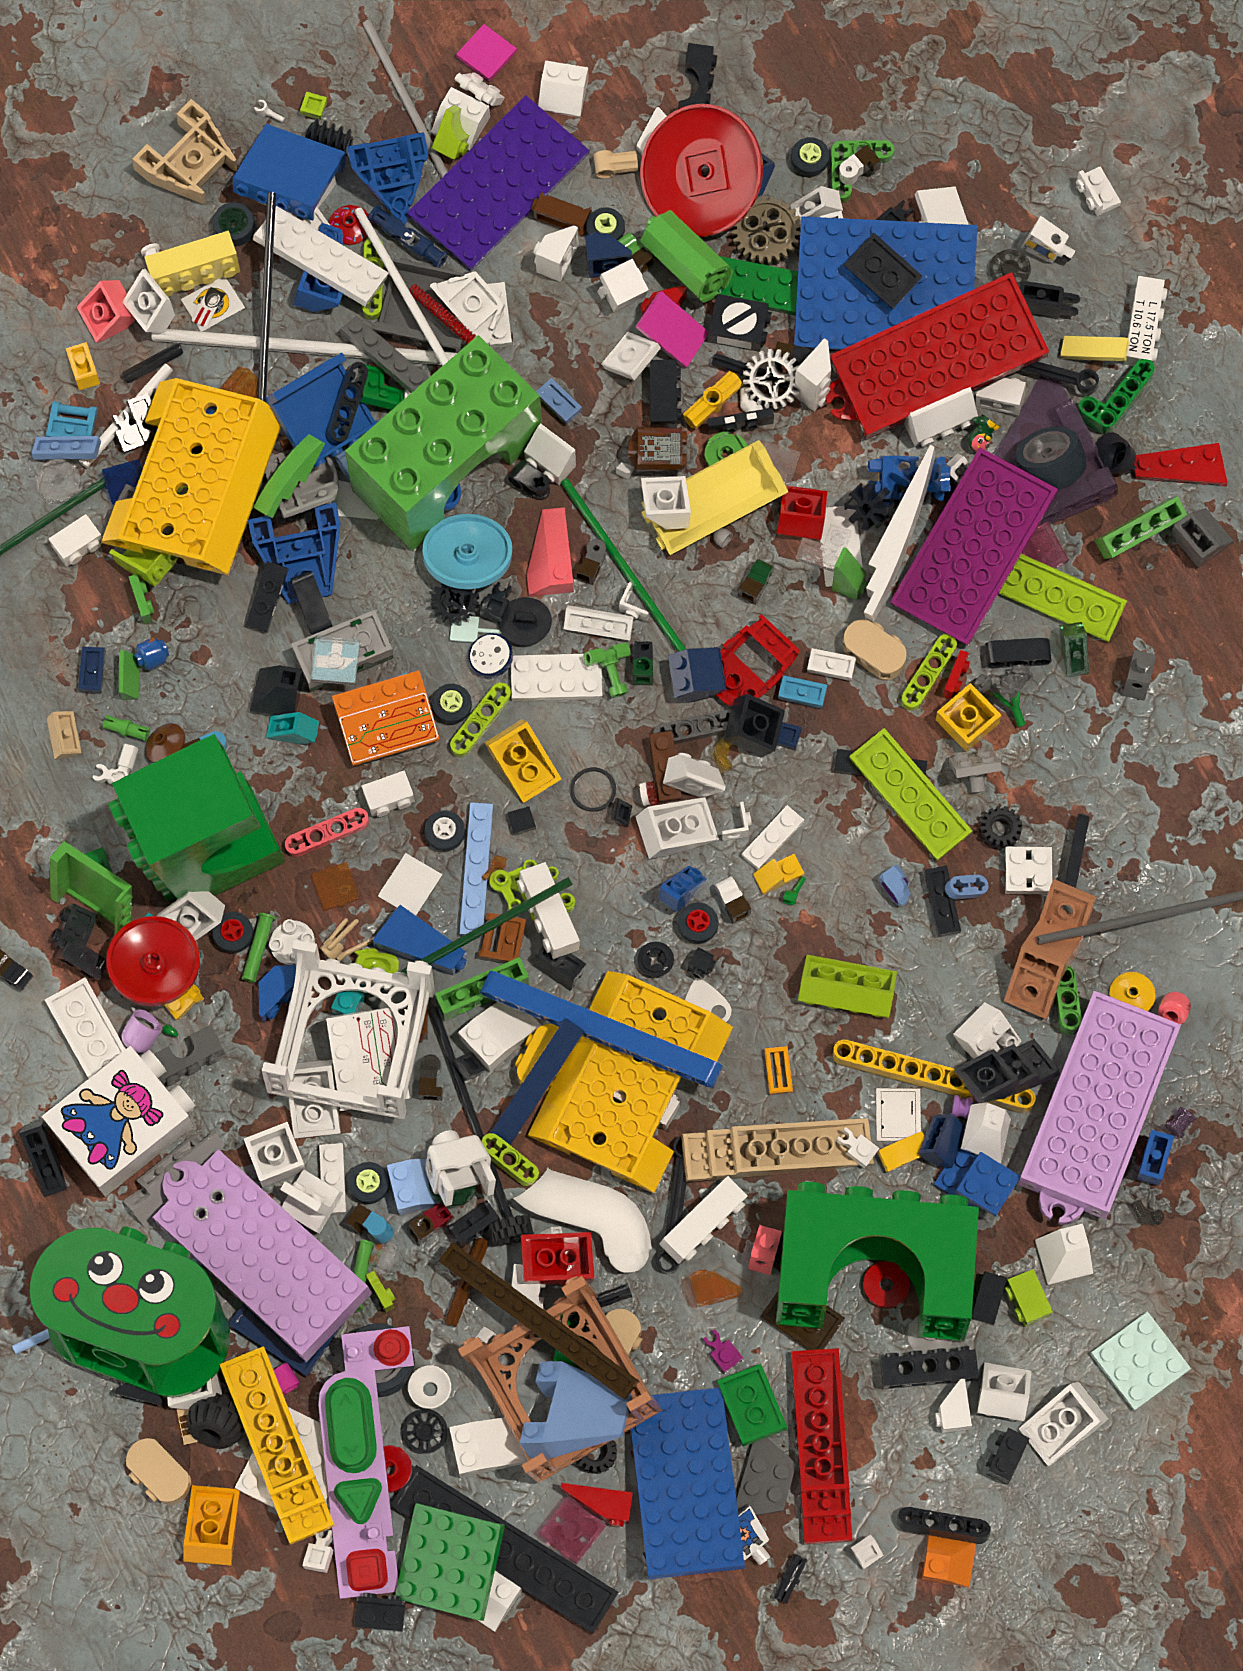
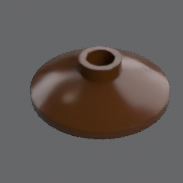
[145,723,186,763]

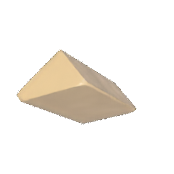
[47,711,82,759]

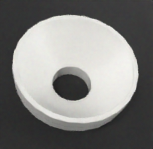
[408,1365,451,1409]

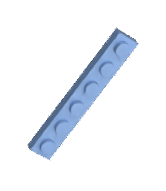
[460,802,493,938]

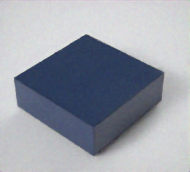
[777,722,802,751]

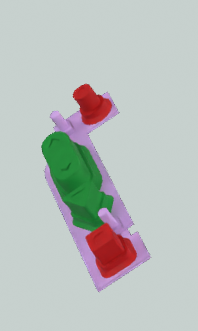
[318,1326,414,1599]

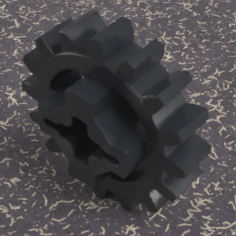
[431,582,480,626]

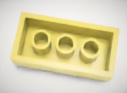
[144,231,240,297]

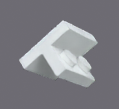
[280,1169,343,1234]

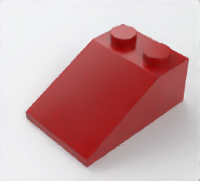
[520,1232,595,1285]

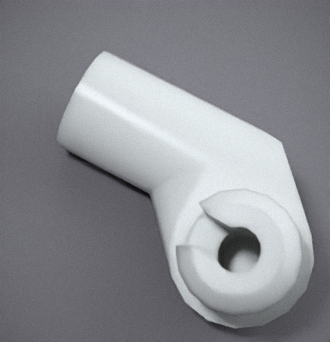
[740,387,763,412]

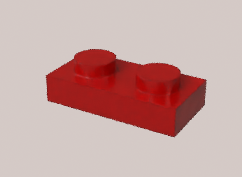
[943,650,971,699]

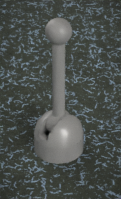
[713,528,733,548]

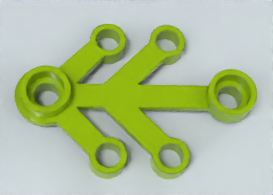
[490,859,575,921]

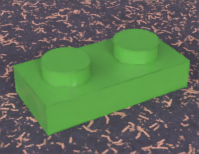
[129,574,154,624]

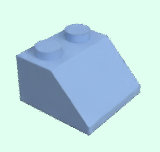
[387,1159,444,1216]

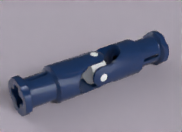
[368,205,449,268]

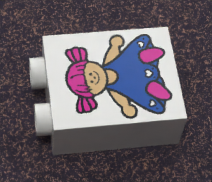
[42,1046,195,1197]

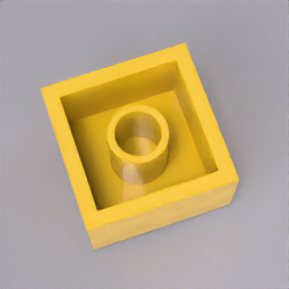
[936,683,1001,752]

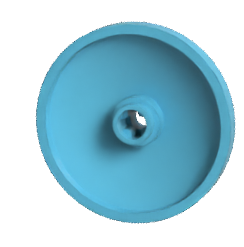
[422,514,512,589]

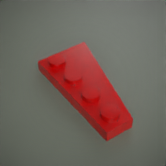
[1133,443,1228,487]

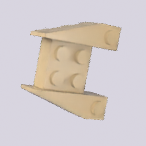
[132,99,237,205]

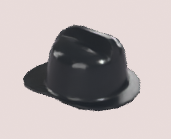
[1094,432,1137,474]

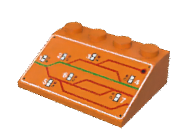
[332,670,440,766]

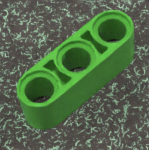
[1055,966,1081,1035]

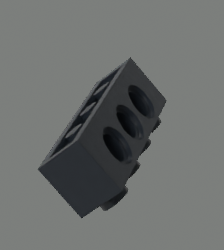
[880,1346,979,1390]

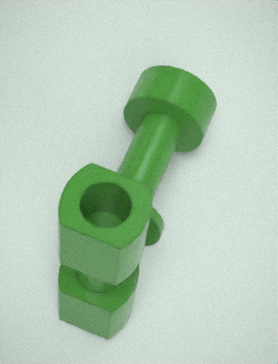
[584,642,631,698]

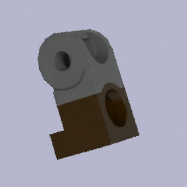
[573,539,606,585]

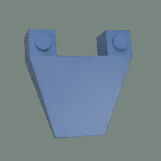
[519,1361,632,1458]

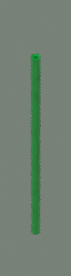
[561,478,686,652]

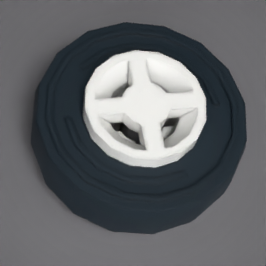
[424,810,465,852]

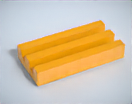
[764,1046,793,1095]

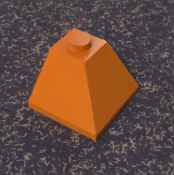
[922,1535,976,1588]

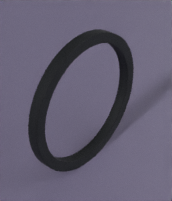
[570,767,616,812]

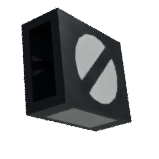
[708,294,772,352]

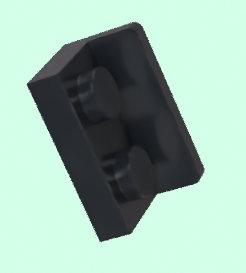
[50,904,98,949]
[354,1593,406,1632]

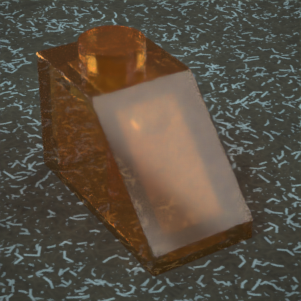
[690,1269,743,1308]

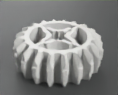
[743,349,800,409]

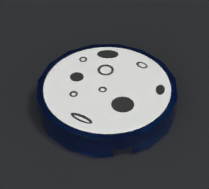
[468,633,513,678]

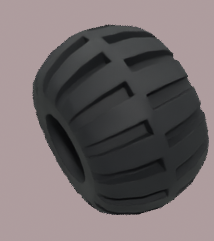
[187,1393,245,1449]

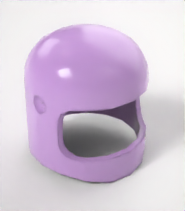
[121,1009,162,1053]

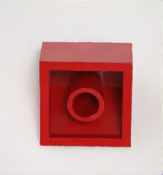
[777,485,828,540]

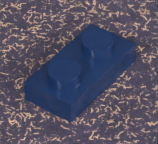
[78,646,106,693]

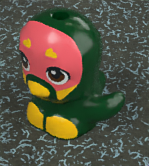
[967,414,1000,452]

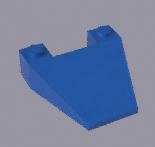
[248,502,341,604]

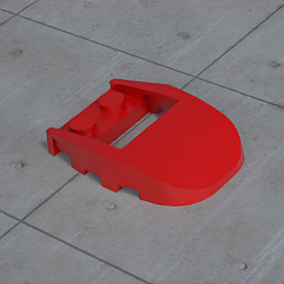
[715,614,800,707]

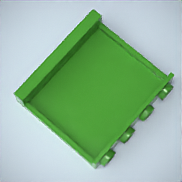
[50,841,133,935]

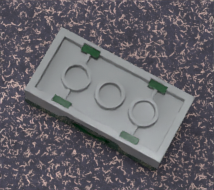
[291,610,394,692]

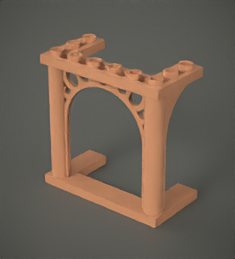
[458,1276,663,1483]

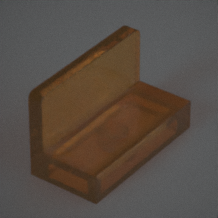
[219,366,258,398]

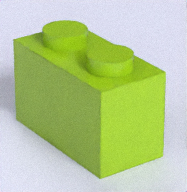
[1004,1269,1053,1327]

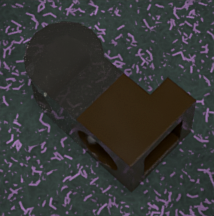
[418,1054,443,1101]

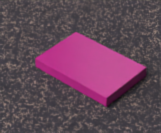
[636,291,709,368]

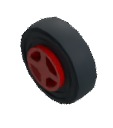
[677,902,719,944]
[212,912,254,953]

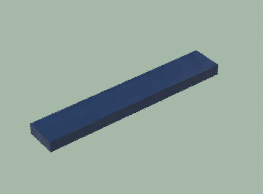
[490,1018,585,1145]

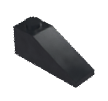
[19,1119,67,1197]

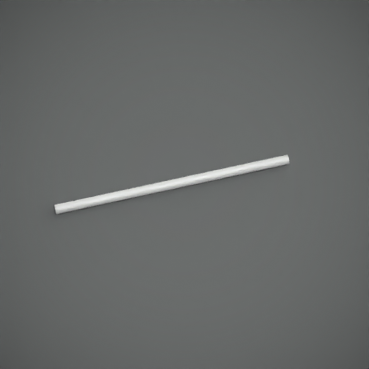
[354,208,449,366]

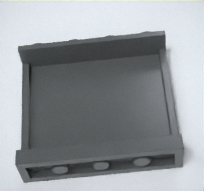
[374,258,471,353]

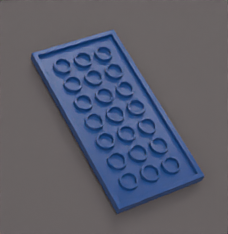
[629,1388,745,1580]

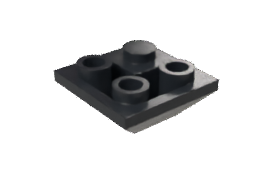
[250,665,304,716]

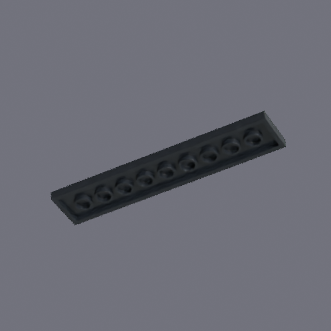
[390,1465,619,1634]

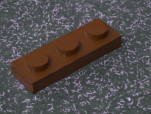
[649,731,682,802]

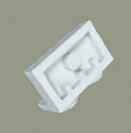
[1076,166,1121,216]

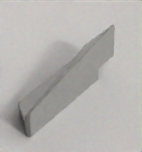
[123,1131,225,1227]

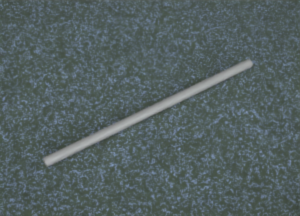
[363,20,448,178]

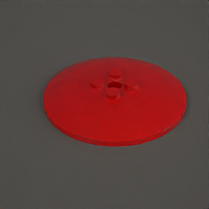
[640,104,763,237]

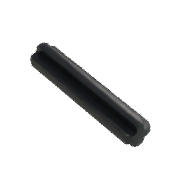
[122,343,183,383]

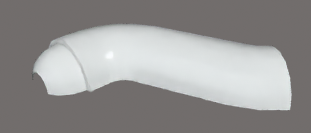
[513,1168,652,1273]

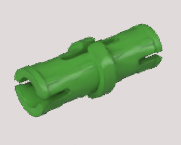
[103,715,150,742]

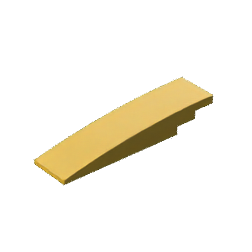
[220,1346,335,1545]

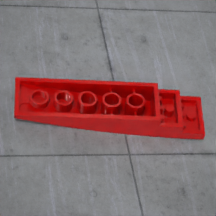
[791,1348,853,1545]

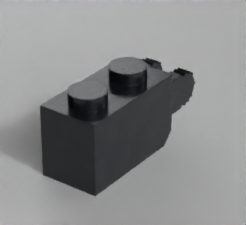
[1020,280,1081,318]

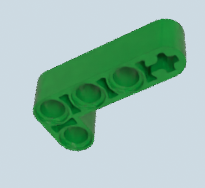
[1077,359,1155,435]

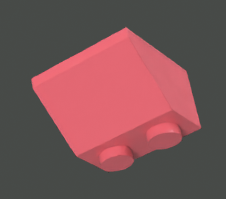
[77,280,136,343]

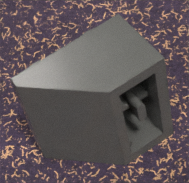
[1171,508,1234,568]

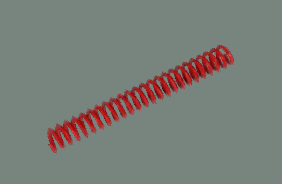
[409,284,476,344]

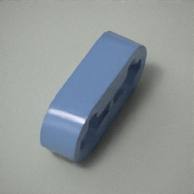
[945,875,988,899]

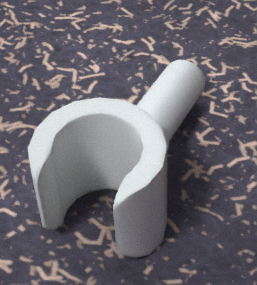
[254,100,285,122]

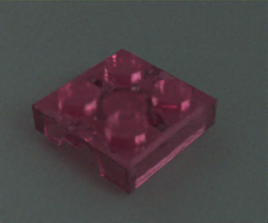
[539,1496,607,1564]

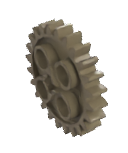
[731,195,801,266]

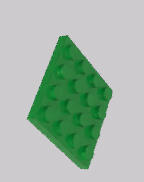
[395,1503,505,1621]

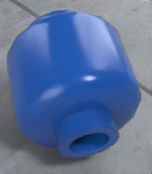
[134,637,169,670]

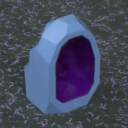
[879,865,911,906]

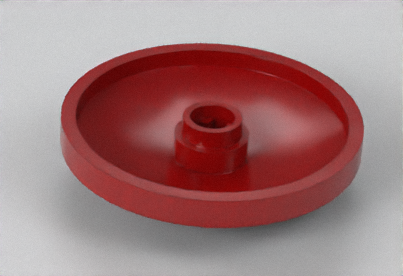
[106,916,200,1006]

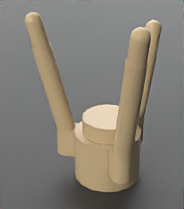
[320,918,374,962]

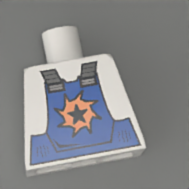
[738,1504,770,1565]

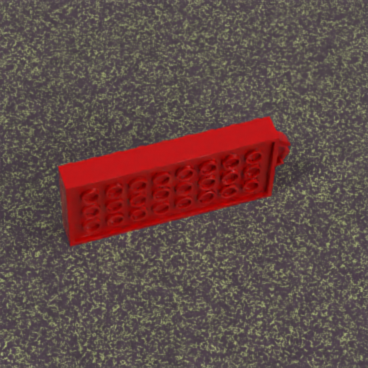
[826,272,1049,440]

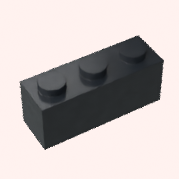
[650,360,682,428]

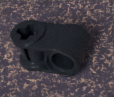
[507,460,550,500]

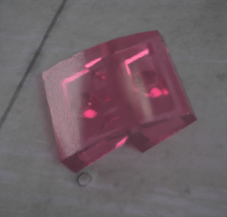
[1022,522,1069,568]

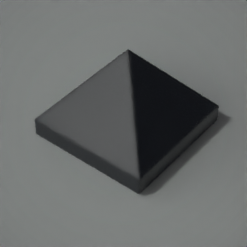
[610,798,632,827]

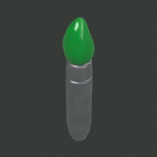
[130,1005,178,1037]

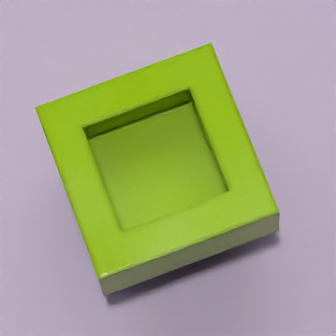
[300,92,327,120]

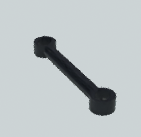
[1020,361,1099,395]
[656,1136,687,1275]

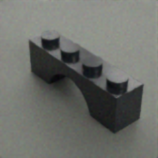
[678,43,718,109]

